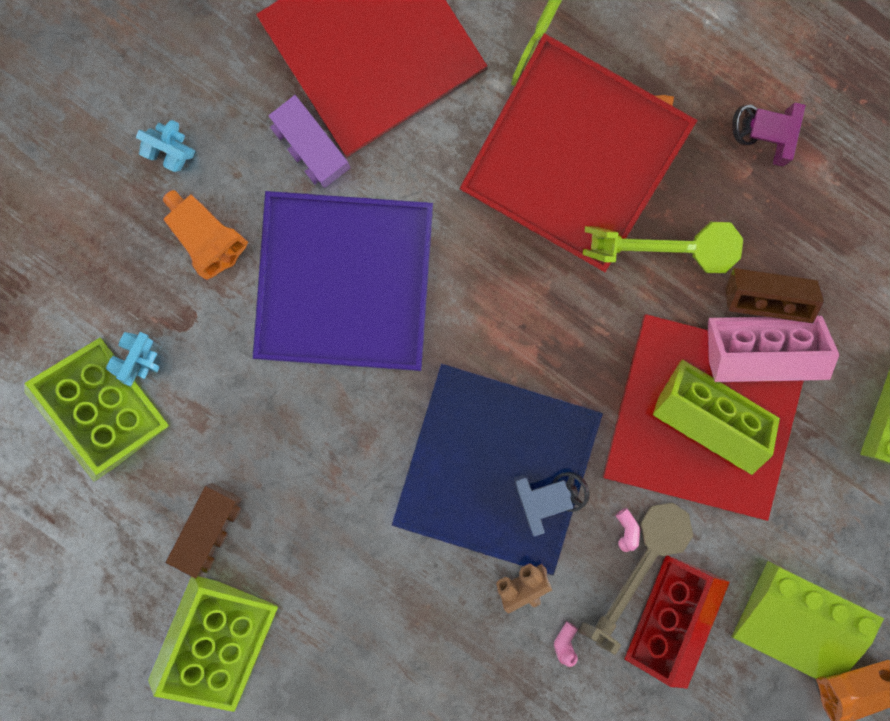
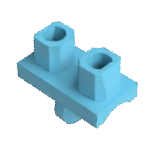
[136,120,196,172]
[106,332,160,387]

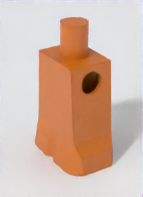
[163,190,248,280]
[816,660,890,721]

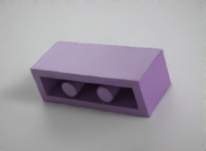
[268,95,350,188]

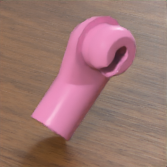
[615,508,641,552]
[554,621,578,667]

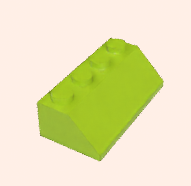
[653,359,780,475]

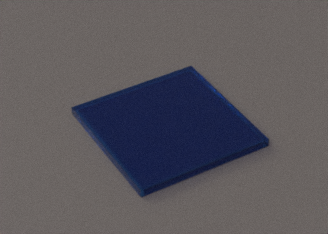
[391,363,603,576]

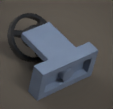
[513,472,590,536]

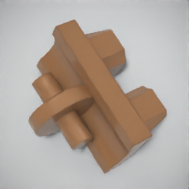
[496,563,552,614]

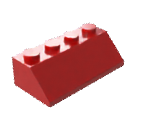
[624,555,730,689]

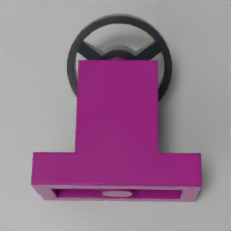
[732,103,806,167]

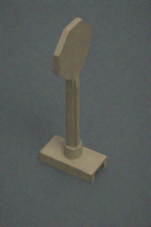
[577,502,693,655]

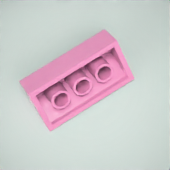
[708,316,839,382]

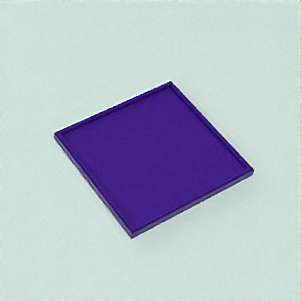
[252,191,433,371]

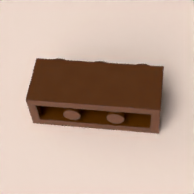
[725,268,824,324]
[165,483,242,579]

